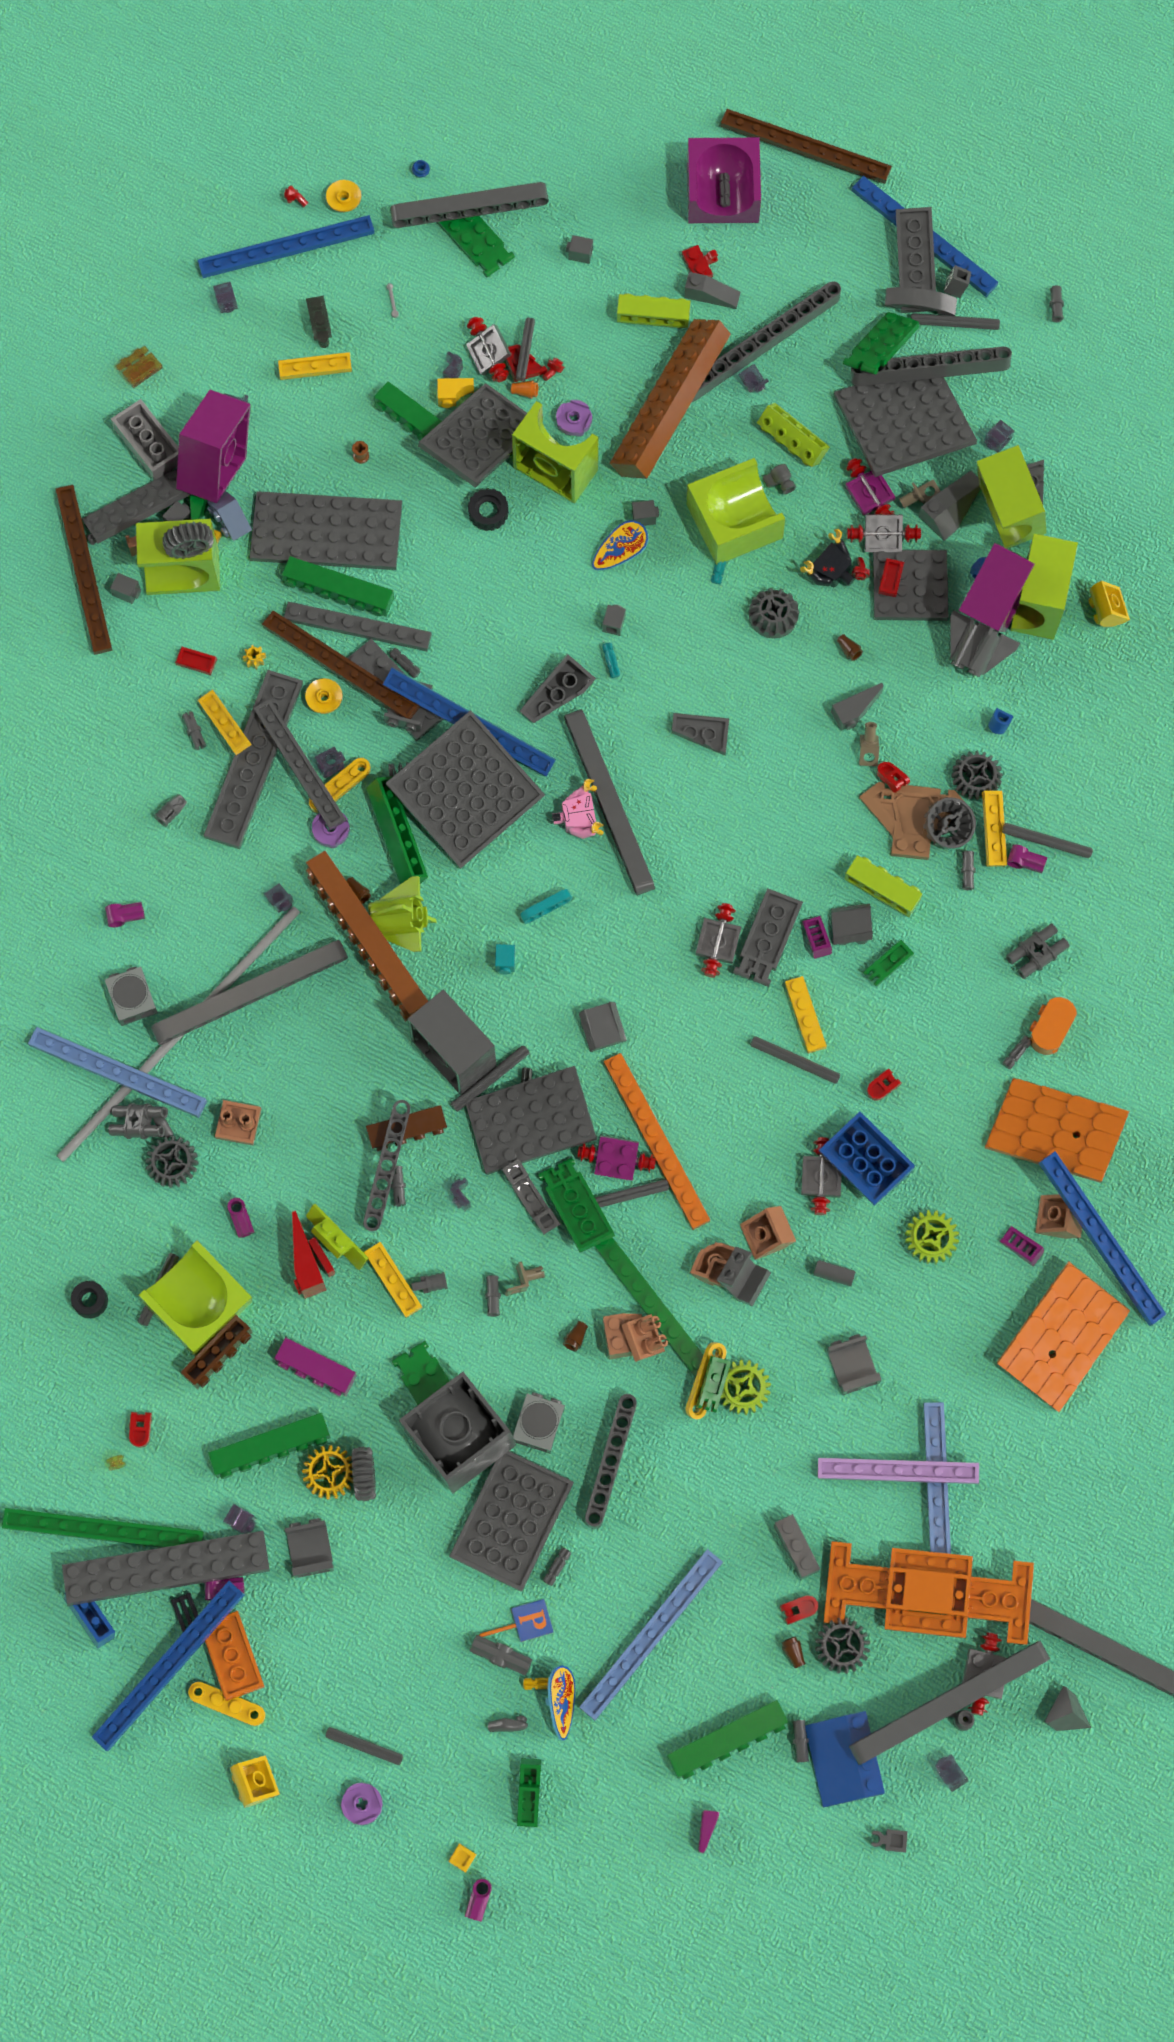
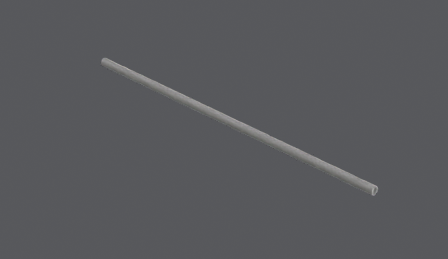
[57,906,300,1162]

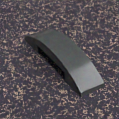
[884,287,957,316]
[502,1159,560,1235]

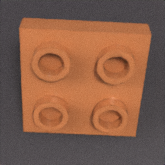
[215,1100,262,1146]
[621,1314,668,1362]

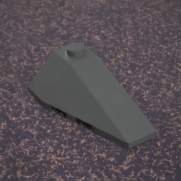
[919,471,981,541]
[520,653,596,723]

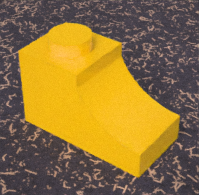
[437,378,474,408]

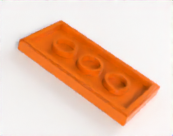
[205,1611,264,1701]

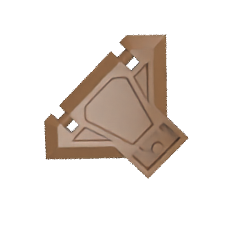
[859,782,965,860]

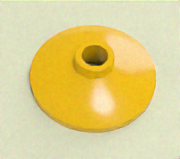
[326,180,362,212]
[305,678,343,714]

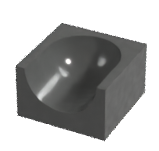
[408,989,496,1095]
[399,1372,516,1494]

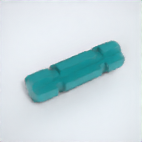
[711,561,726,584]
[602,642,620,678]

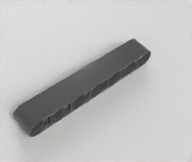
[363,1100,411,1231]
[585,1394,637,1529]

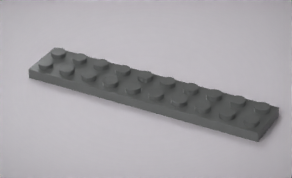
[204,670,303,849]
[62,1531,270,1606]

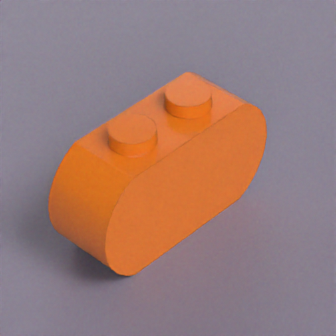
[1029,997,1077,1055]

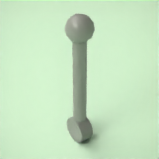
[386,283,399,318]

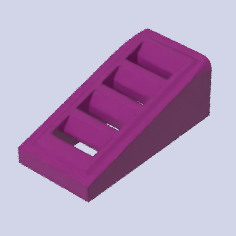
[802,916,832,959]
[1000,1226,1044,1266]
[698,1810,720,1854]

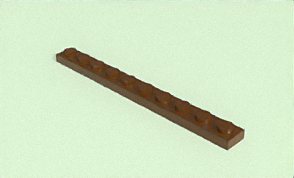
[720,109,892,184]
[55,485,113,655]
[262,610,420,719]

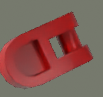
[877,762,910,793]
[867,1069,902,1101]
[129,1412,152,1448]
[780,1595,818,1625]

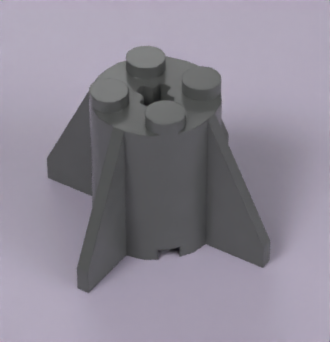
[950,610,1020,677]

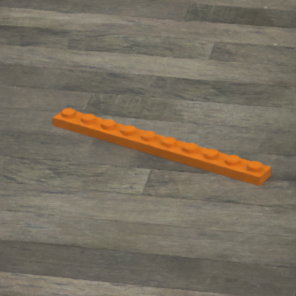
[604,1053,710,1230]

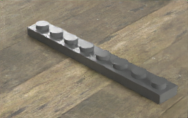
[284,602,432,651]
[253,699,346,830]

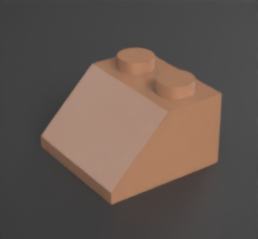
[1035,1194,1082,1239]
[740,1206,796,1260]
[603,1313,642,1360]

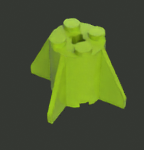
[368,876,437,952]

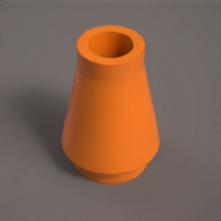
[511,380,539,399]

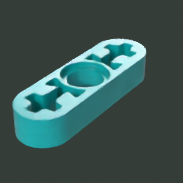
[520,889,572,924]

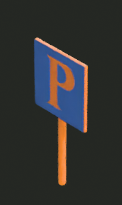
[479,1599,554,1642]

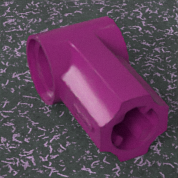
[1007,844,1047,874]
[105,902,145,928]
[227,1198,255,1238]
[204,1577,245,1601]
[465,1878,492,1922]

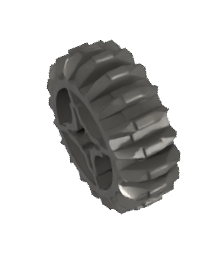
[162,521,214,559]
[951,750,1003,801]
[145,1136,199,1188]
[352,1447,376,1501]
[815,1618,870,1674]

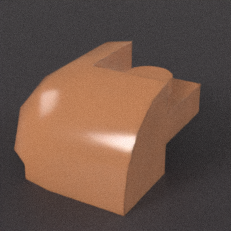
[690,1242,735,1288]

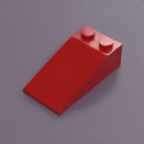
[292,1211,327,1299]

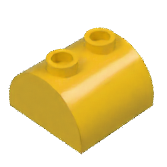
[1088,581,1130,627]
[230,1755,280,1808]

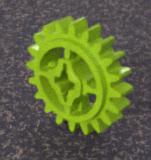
[905,1210,959,1265]
[720,1360,771,1415]

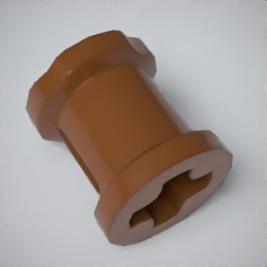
[352,441,369,464]

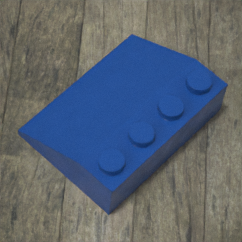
[819,1112,915,1206]
[805,1711,885,1808]

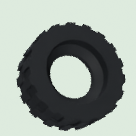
[468,488,509,531]

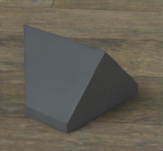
[1045,1686,1091,1731]

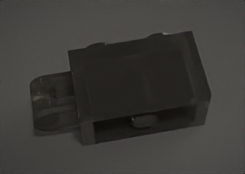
[306,295,332,348]

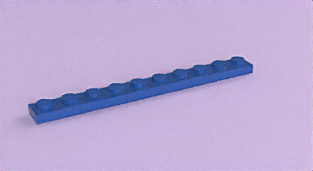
[851,176,998,297]
[198,215,375,278]
[383,667,556,777]
[1038,1151,1166,1326]
[92,1581,245,1751]

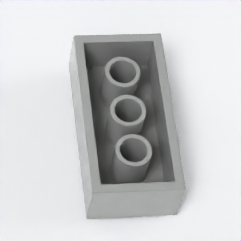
[111,399,179,480]

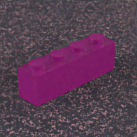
[274,1337,357,1397]

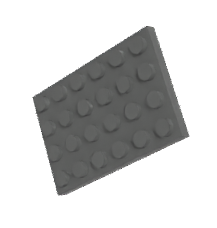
[418,383,527,488]
[466,1066,597,1175]
[449,1451,574,1592]

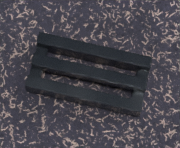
[171,1593,198,1632]

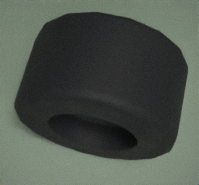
[70,1281,108,1319]

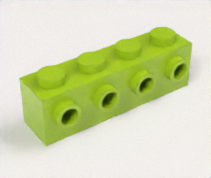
[617,293,691,329]
[757,403,830,467]
[844,855,923,917]

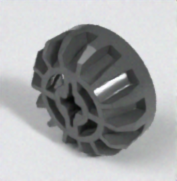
[749,587,799,639]
[923,797,976,850]

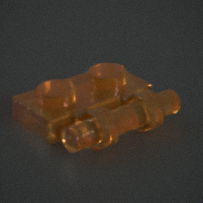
[115,345,163,388]

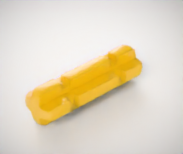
[523,1678,549,1690]

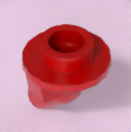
[284,185,308,208]
[542,357,565,381]
[852,557,870,580]

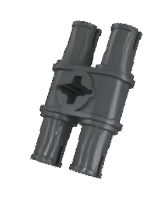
[1006,923,1070,979]
[108,1103,168,1139]

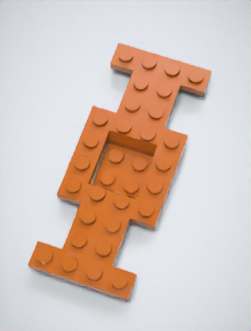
[824,1541,1034,1645]

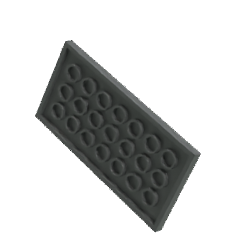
[250,491,403,570]

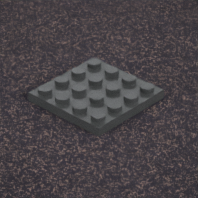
[873,550,948,621]

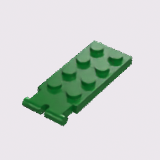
[437,216,515,277]
[843,312,919,375]
[537,1158,615,1253]
[391,1341,450,1405]

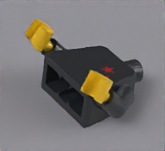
[800,529,855,588]

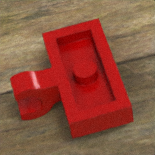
[682,245,718,278]

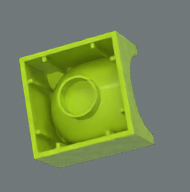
[512,401,598,504]
[977,445,1047,549]
[686,458,785,565]
[136,519,220,595]
[1010,533,1078,640]
[139,1240,252,1357]

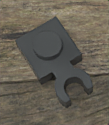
[871,1829,908,1853]

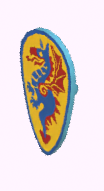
[592,520,649,570]
[545,1665,575,1740]

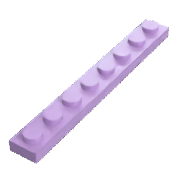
[818,1458,979,1484]

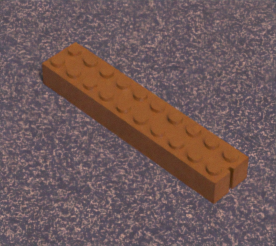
[610,319,731,479]
[305,851,428,1022]

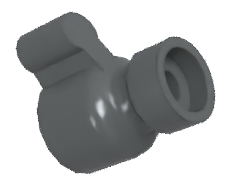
[762,464,796,494]
[947,1710,975,1731]

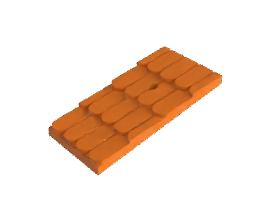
[985,1078,1130,1183]
[997,1261,1130,1412]

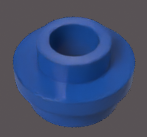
[412,160,430,178]

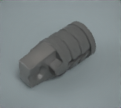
[154,794,187,827]
[411,1272,448,1294]

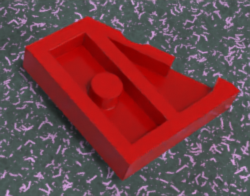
[505,344,547,382]

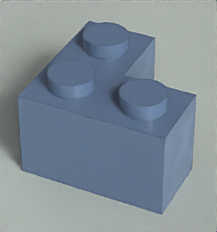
[206,491,252,541]

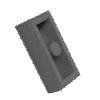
[813,1260,856,1287]

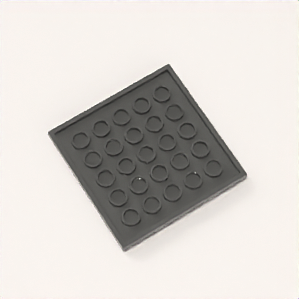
[834,377,977,477]
[386,710,545,869]

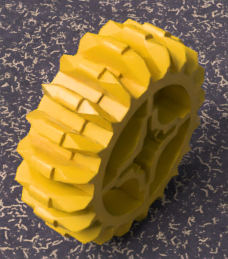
[302,1445,353,1500]

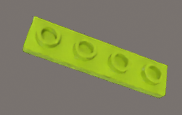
[306,1204,368,1270]

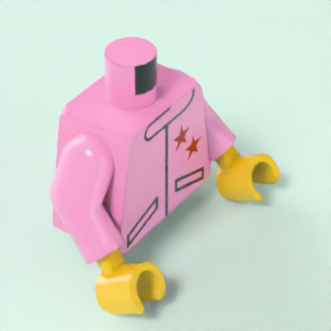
[552,779,604,839]

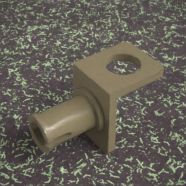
[899,480,940,509]
[859,722,879,766]
[504,1262,545,1296]

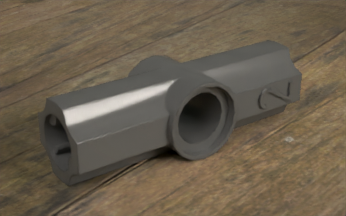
[470,1635,532,1676]

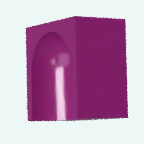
[687,137,761,224]
[176,389,251,503]
[959,543,1035,632]

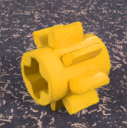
[243,645,266,669]

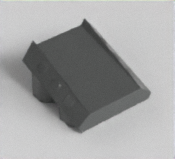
[831,903,873,945]
[579,1002,627,1052]

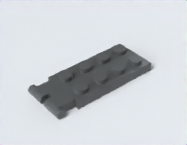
[733,888,803,987]

